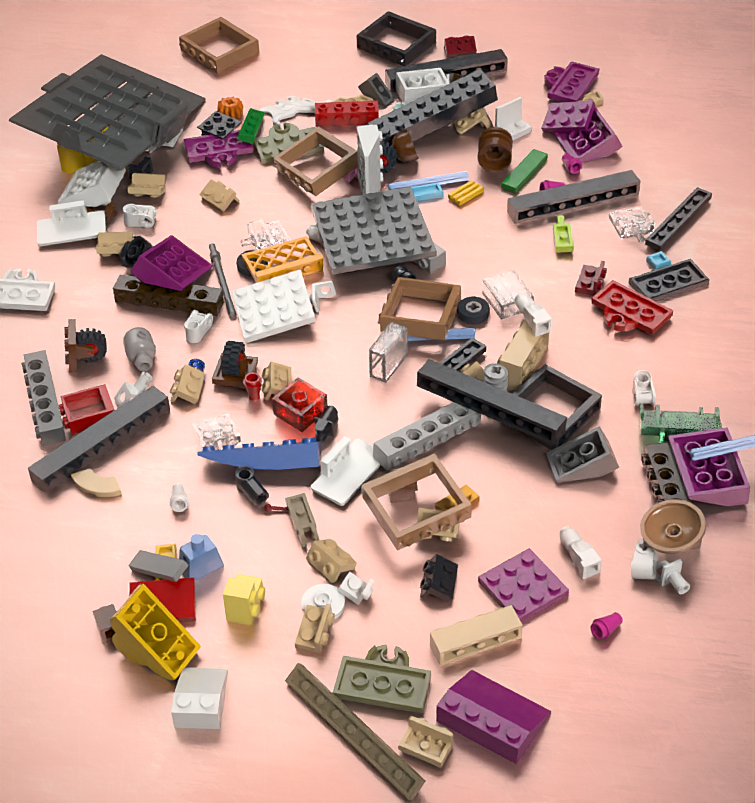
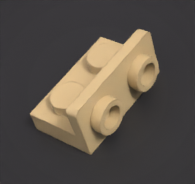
[261,361,293,401]
[294,604,335,653]

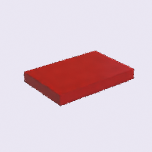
[129,577,196,621]

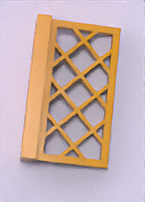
[242,236,323,283]

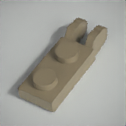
[285,493,319,547]

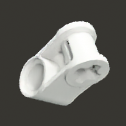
[123,204,157,228]
[184,310,213,343]
[632,370,656,406]
[631,539,658,580]

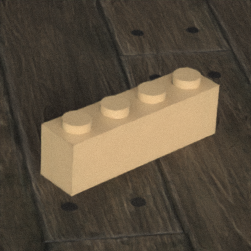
[430,605,523,666]

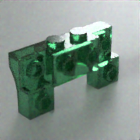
[638,403,723,442]

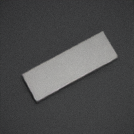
[128,550,188,582]

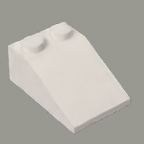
[395,68,450,104]
[171,667,228,729]

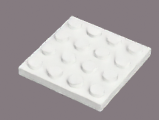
[232,270,316,343]

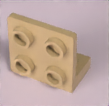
[453,107,494,135]

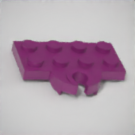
[544,61,600,102]
[184,130,253,167]

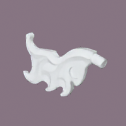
[259,96,331,127]

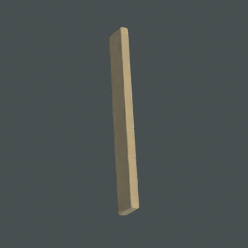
[285,663,426,800]

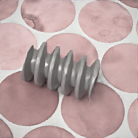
[483,363,508,391]

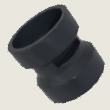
[392,265,417,282]

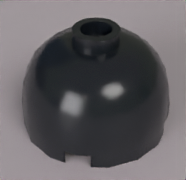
[120,236,153,270]

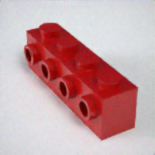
[315,100,379,127]

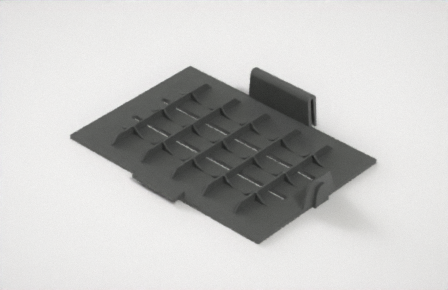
[9,54,206,170]

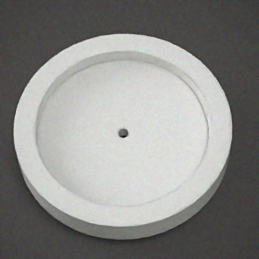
[301,584,345,620]

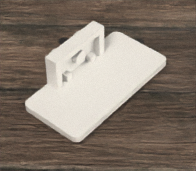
[37,200,106,246]
[311,436,381,506]

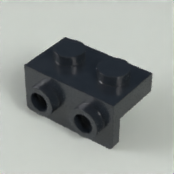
[420,554,458,602]

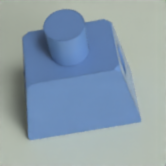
[179,534,224,581]

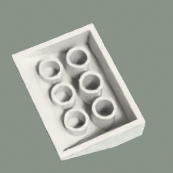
[357,124,383,195]
[58,160,126,207]

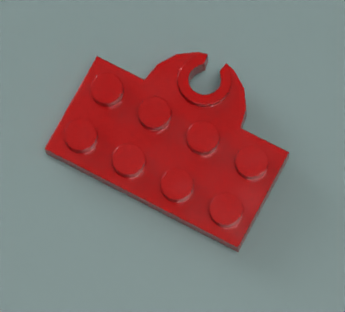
[591,280,674,335]

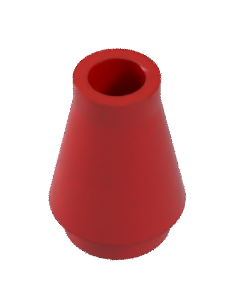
[243,372,262,401]

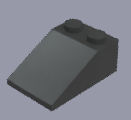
[546,426,620,483]

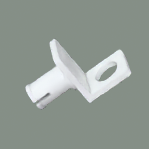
[308,281,336,313]
[114,372,153,408]
[655,559,690,594]

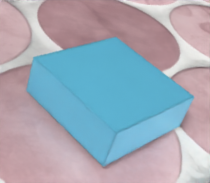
[646,251,671,270]

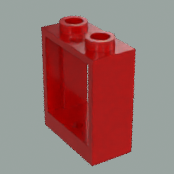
[58,384,115,435]

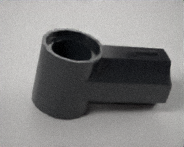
[236,466,269,506]

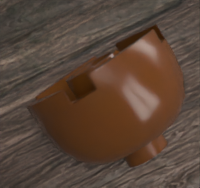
[392,128,419,163]

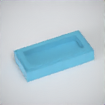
[411,182,444,202]

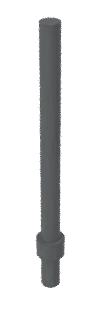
[209,243,236,317]

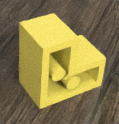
[222,574,266,625]

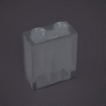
[482,270,535,320]
[369,322,408,383]

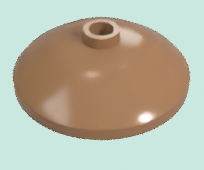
[640,499,706,554]

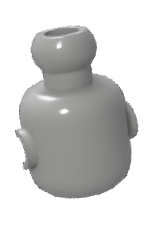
[123,327,156,371]

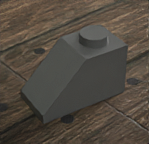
[357,73,395,107]

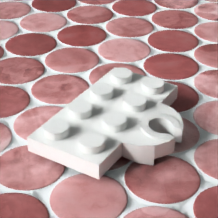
[0,268,56,311]

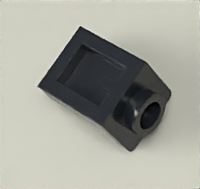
[127,156,153,179]

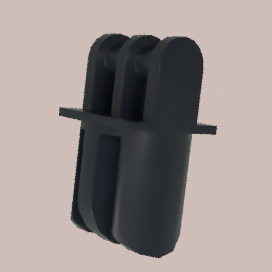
[314,405,339,444]

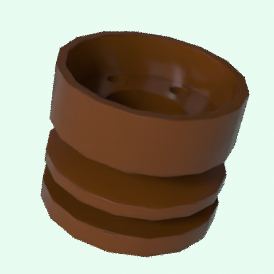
[477,127,513,172]

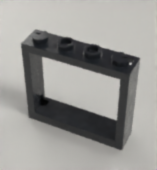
[356,11,436,66]
[509,364,602,450]

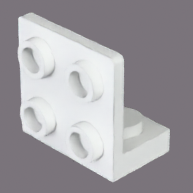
[495,97,532,140]

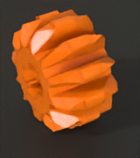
[217,96,244,119]

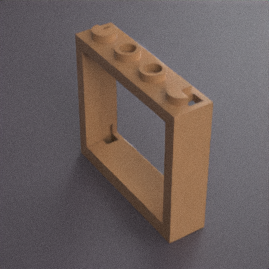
[179,17,260,74]
[273,126,358,197]
[377,277,461,341]
[361,453,472,551]

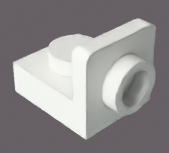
[337,572,374,605]

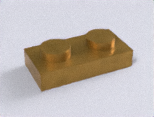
[435,484,480,511]

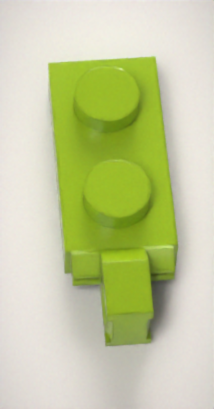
[553,215,574,253]

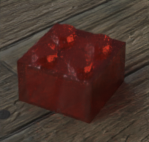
[272,377,328,432]

